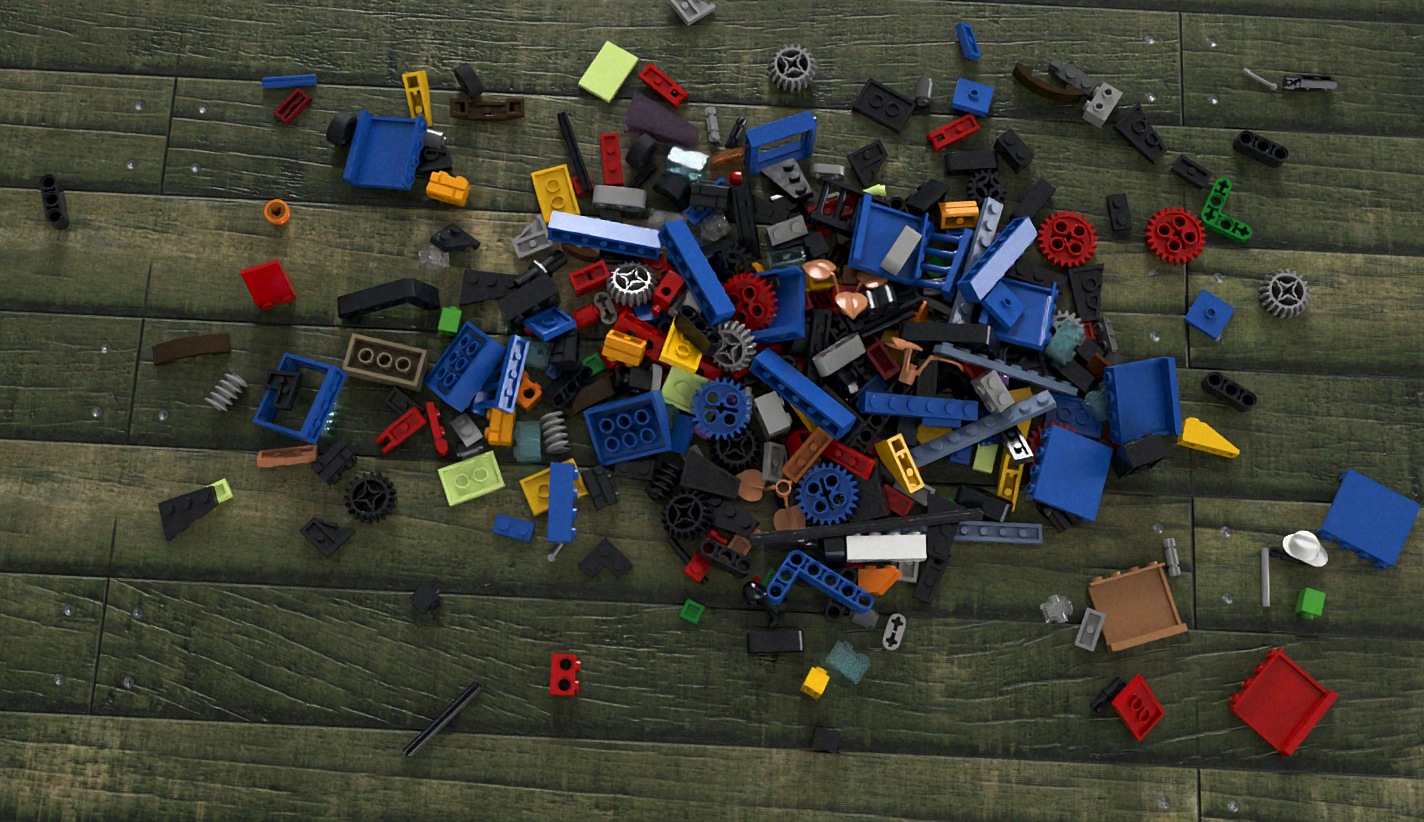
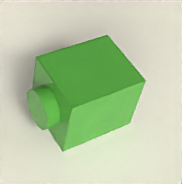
[438,306,464,337]
[1295,588,1326,620]

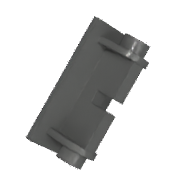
[1092,316,1119,357]

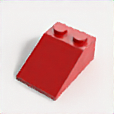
[240,259,296,310]

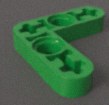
[1198,177,1252,243]

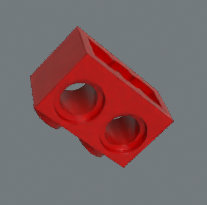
[568,260,611,298]
[549,653,581,697]

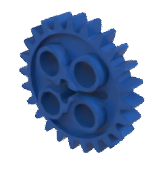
[690,377,752,440]
[795,462,860,526]

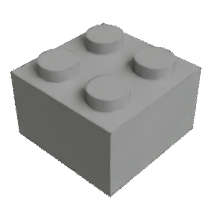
[753,391,792,442]

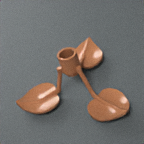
[801,259,889,319]
[883,337,964,385]
[736,456,821,531]

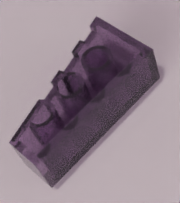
[623,90,699,154]

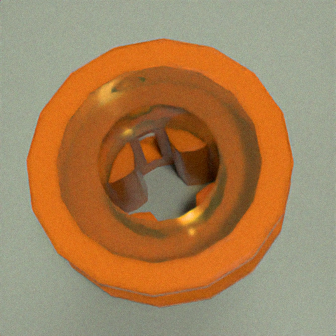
[264,199,290,225]

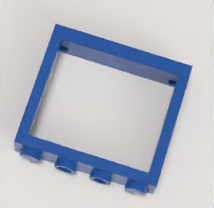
[743,110,818,177]
[252,353,347,444]

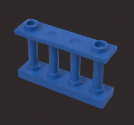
[905,222,974,302]
[470,335,530,418]

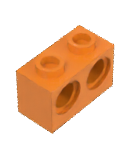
[516,370,543,413]

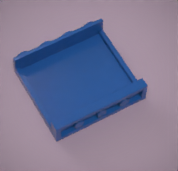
[342,110,428,190]
[847,193,930,286]
[733,265,805,348]
[977,277,1059,351]
[1103,357,1183,445]
[1025,424,1113,523]
[1315,469,1421,569]

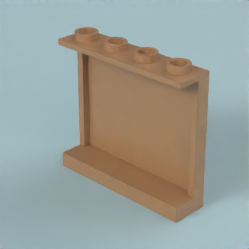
[1086,561,1188,654]

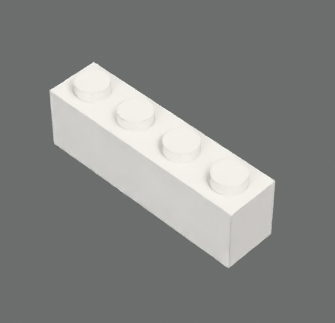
[845,532,927,563]

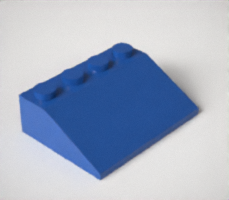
[423,321,507,413]
[583,389,672,466]

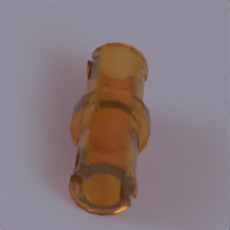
[710,145,744,166]

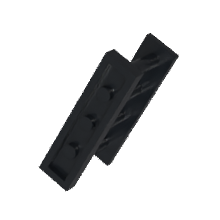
[805,175,891,239]

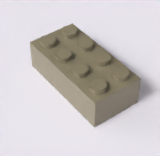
[342,333,430,392]

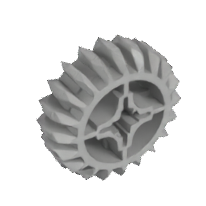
[767,43,817,93]
[606,260,657,307]
[1258,268,1311,319]
[713,320,757,372]

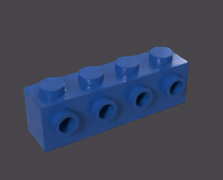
[547,463,579,544]

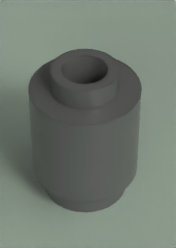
[914,77,934,106]
[423,128,448,149]
[848,604,879,628]

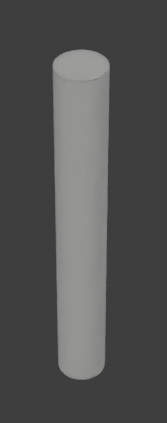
[1261,548,1270,607]

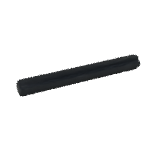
[557,111,593,192]
[403,681,482,758]

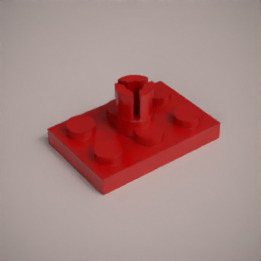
[1111,674,1165,742]

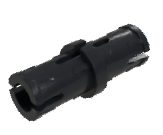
[1090,677,1127,713]

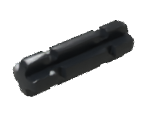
[725,117,747,151]
[627,161,657,189]
[1269,546,1308,565]

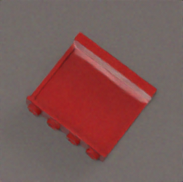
[1227,647,1339,757]

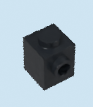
[622,367,653,396]
[409,582,442,615]

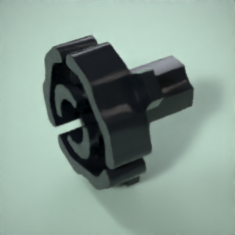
[823,368,865,410]

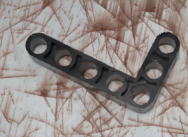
[337,278,440,319]
[898,322,1001,361]

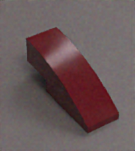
[859,334,901,381]

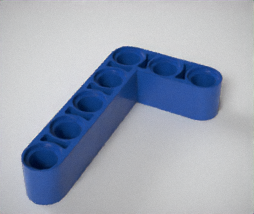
[766,550,874,615]

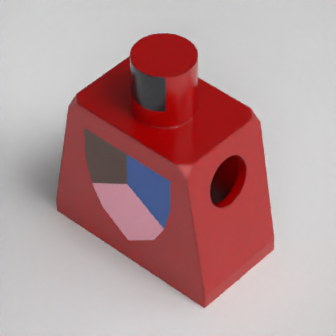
[650,270,686,317]

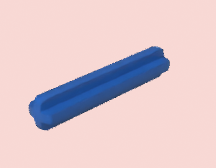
[262,74,317,89]

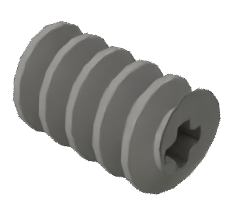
[205,370,248,411]
[540,411,571,454]

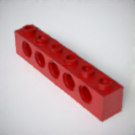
[612,311,724,381]

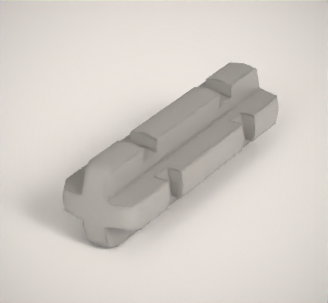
[705,107,720,142]
[1163,538,1180,577]

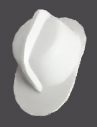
[1283,531,1328,567]

